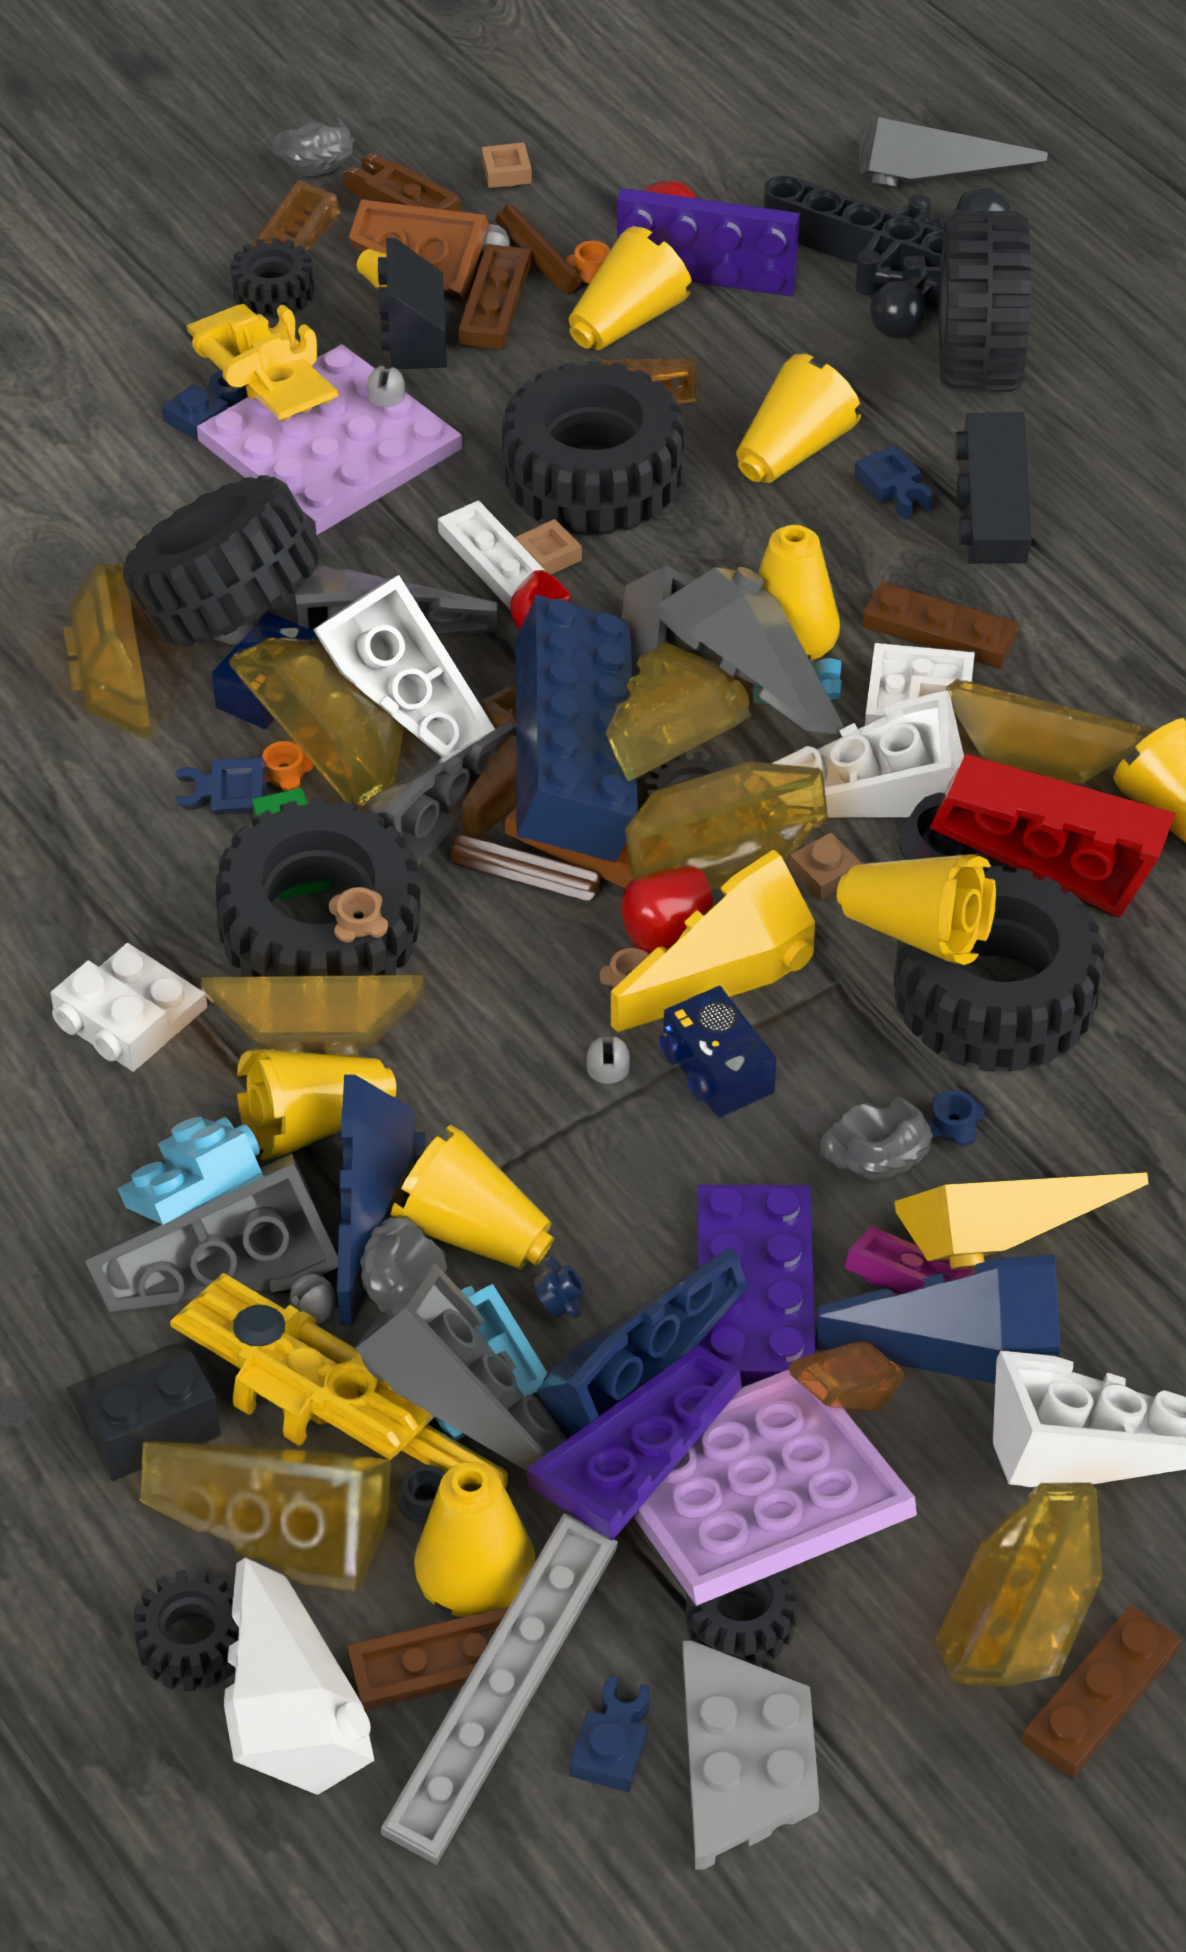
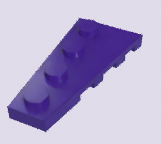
[526,1345,742,1541]

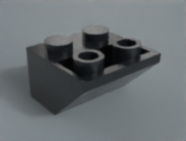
[378,238,447,369]

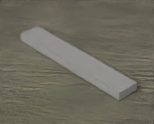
[381,1514,618,1865]

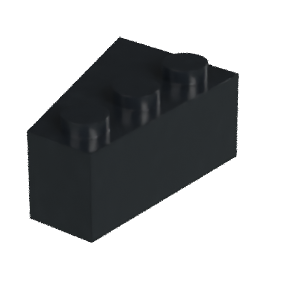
[955,412,1032,564]

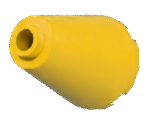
[569,226,691,350]
[736,354,861,483]
[757,525,840,661]
[1113,718,1186,843]
[837,854,996,965]
[237,1049,396,1161]
[391,1125,554,1270]
[414,1462,535,1618]

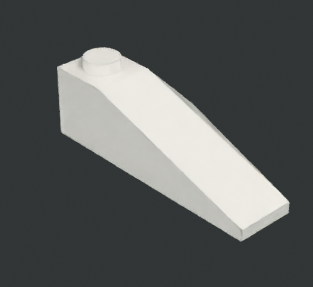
[314,575,495,758]
[752,690,964,818]
[224,1558,374,1795]

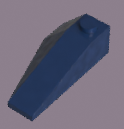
[337,1074,427,1325]
[537,1248,748,1436]
[815,1254,1060,1383]

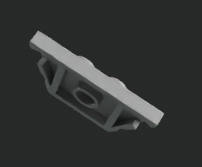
[682,1640,819,1870]

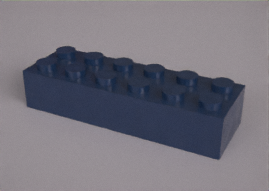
[516,595,638,862]

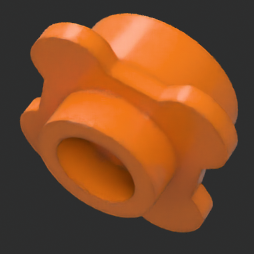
[566,241,610,283]
[262,741,314,791]

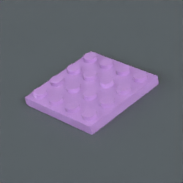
[197,344,462,535]
[633,1363,917,1606]

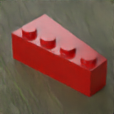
[930,754,1175,918]

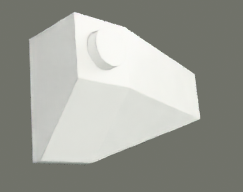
[993,1351,1186,1489]

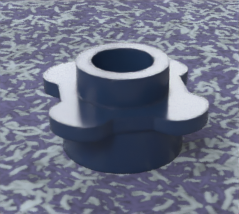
[925,1090,985,1146]
[533,1256,585,1318]

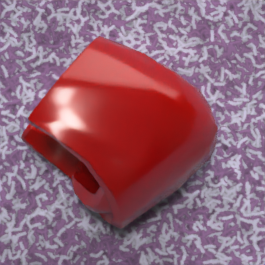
[620,865,714,955]

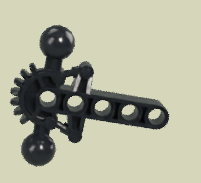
[763,175,1010,339]

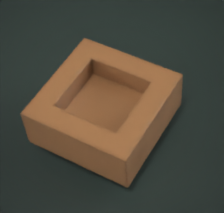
[481,142,532,188]
[514,519,582,575]
[789,833,863,900]

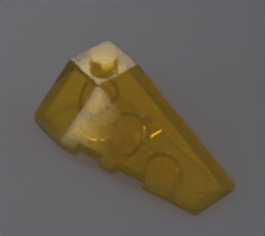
[606,643,751,781]
[140,1441,391,1592]

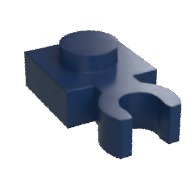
[162,370,246,440]
[855,445,933,520]
[176,757,267,815]
[569,1676,650,1792]

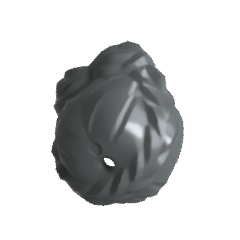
[273,116,355,177]
[820,1096,933,1182]
[360,1216,447,1312]

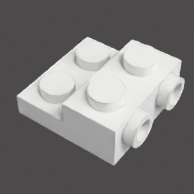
[51,943,207,1072]

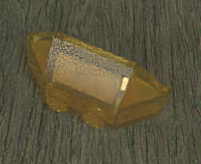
[63,564,152,738]
[229,637,404,809]
[946,678,1154,784]
[625,761,828,890]
[201,975,425,1057]
[935,1482,1102,1686]

